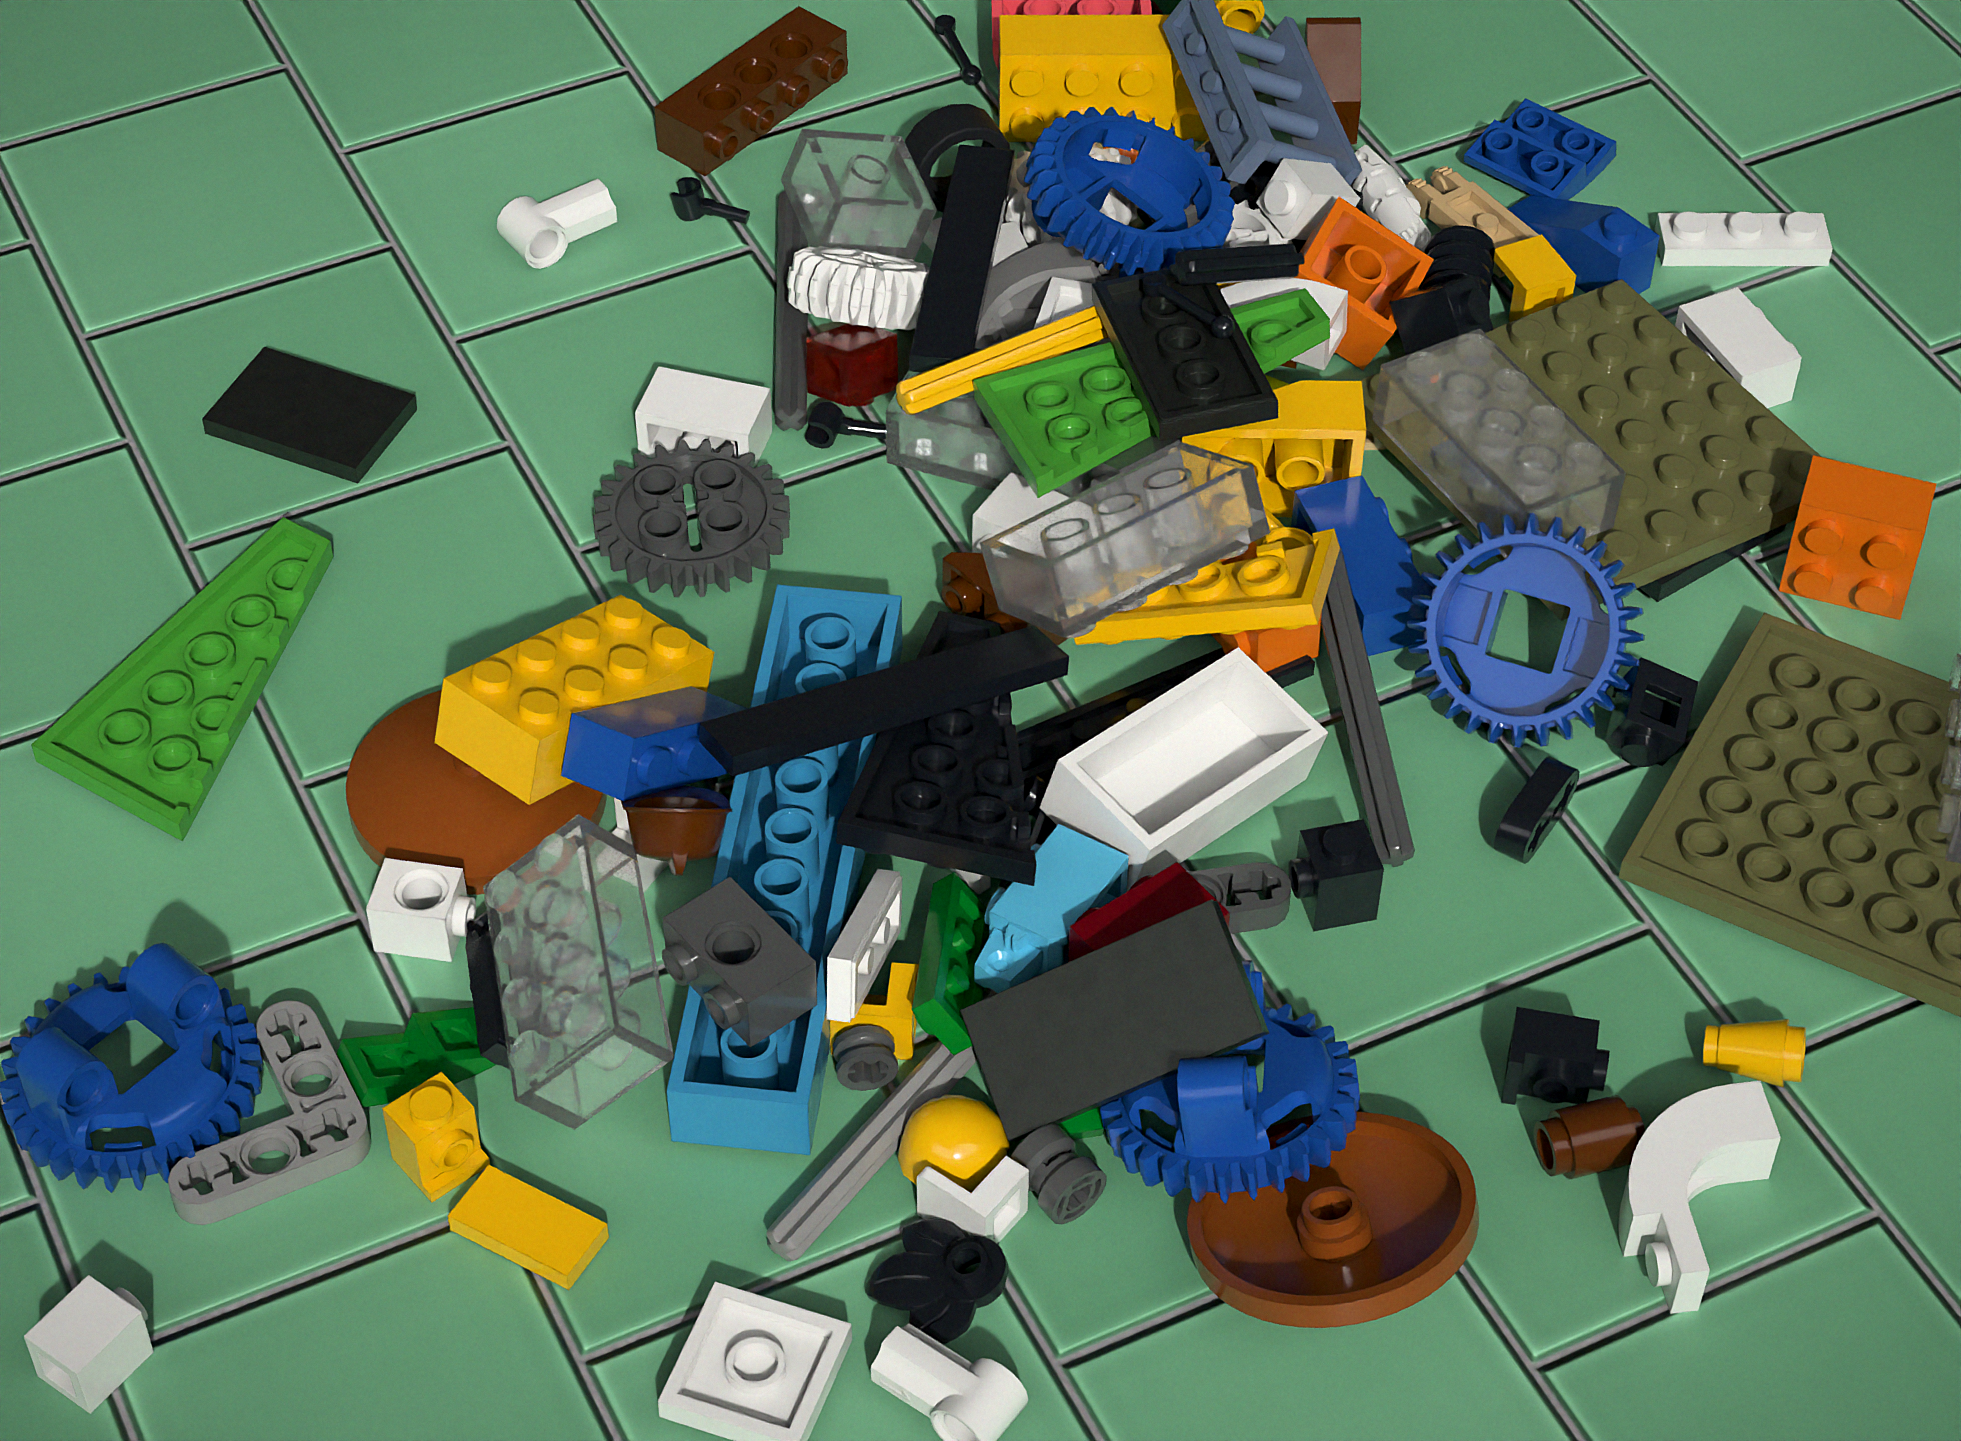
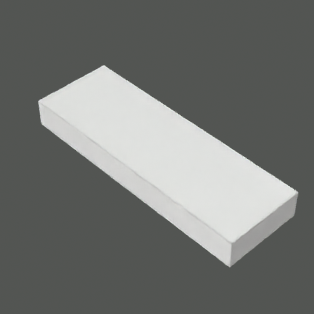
[826,869,903,1023]

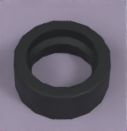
[900,104,1011,213]

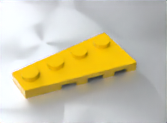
[1069,528,1340,645]

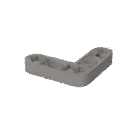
[168,1000,371,1225]

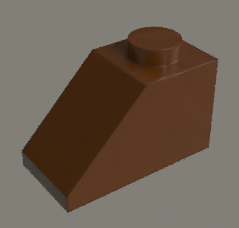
[1304,17,1361,145]

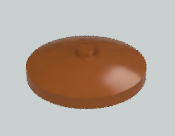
[346,690,607,895]
[1187,1112,1479,1328]

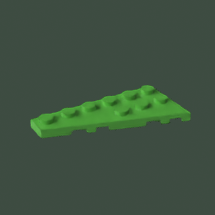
[973,288,1330,498]
[31,517,333,841]

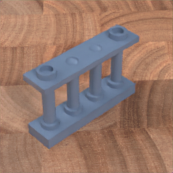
[1162,0,1362,185]

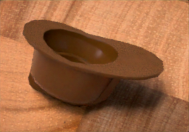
[621,786,733,876]

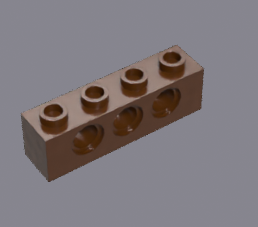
[654,6,848,176]

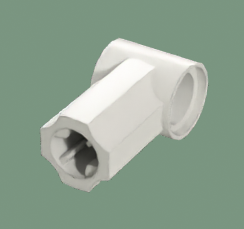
[497,179,617,269]
[871,1323,1029,1441]

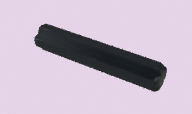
[1169,243,1305,286]

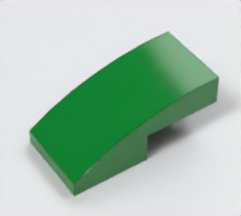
[336,1007,496,1108]

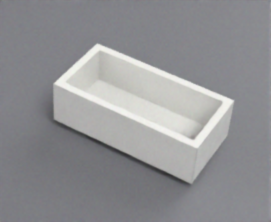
[1039,647,1329,891]

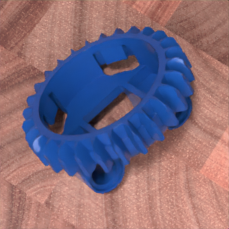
[1024,107,1235,278]
[1407,513,1645,748]
[0,943,263,1193]
[1100,960,1360,1204]

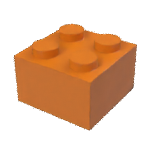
[1294,197,1434,370]
[1778,455,1937,620]

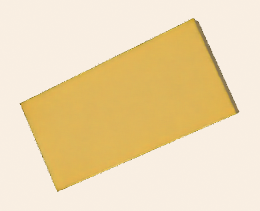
[448,1165,609,1290]

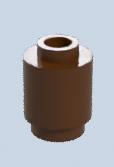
[1534,1095,1645,1179]

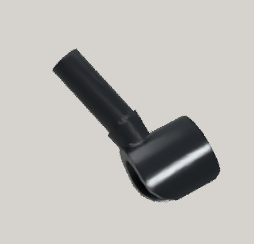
[670,177,750,224]
[805,402,891,449]

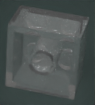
[781,129,937,260]

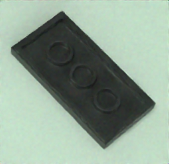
[1091,269,1278,441]
[960,900,1270,1142]

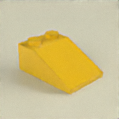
[1181,380,1366,517]

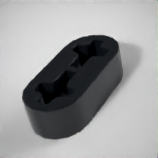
[1494,756,1580,864]

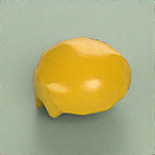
[897,1094,1010,1193]

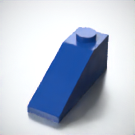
[1508,195,1660,294]

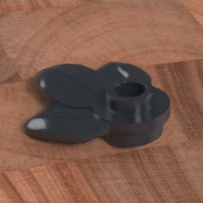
[865,1219,1008,1345]

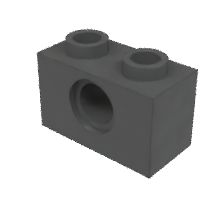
[662,877,817,1047]

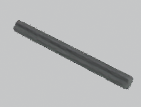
[775,189,809,431]
[1321,545,1415,867]

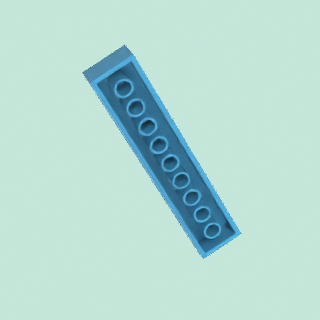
[667,585,903,1155]

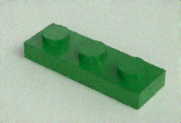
[912,872,989,1055]

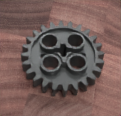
[593,440,790,597]

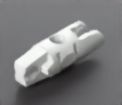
[1350,144,1432,252]

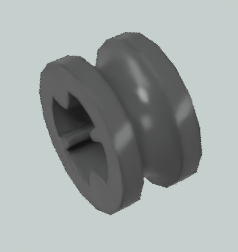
[833,1025,898,1091]

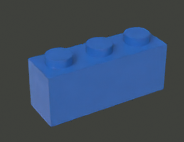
[1291,475,1434,656]
[561,686,749,801]

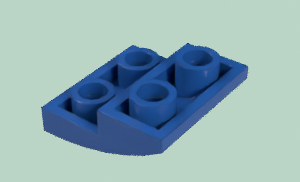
[1464,98,1617,200]

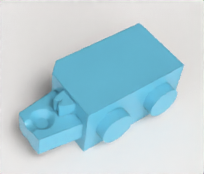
[974,824,1129,994]

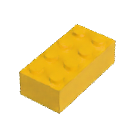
[998,15,1209,142]
[434,594,715,805]

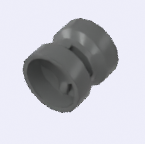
[1010,1124,1107,1224]

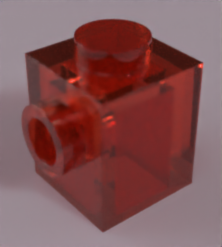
[806,323,898,407]

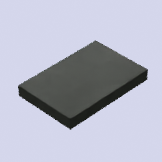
[202,347,417,484]

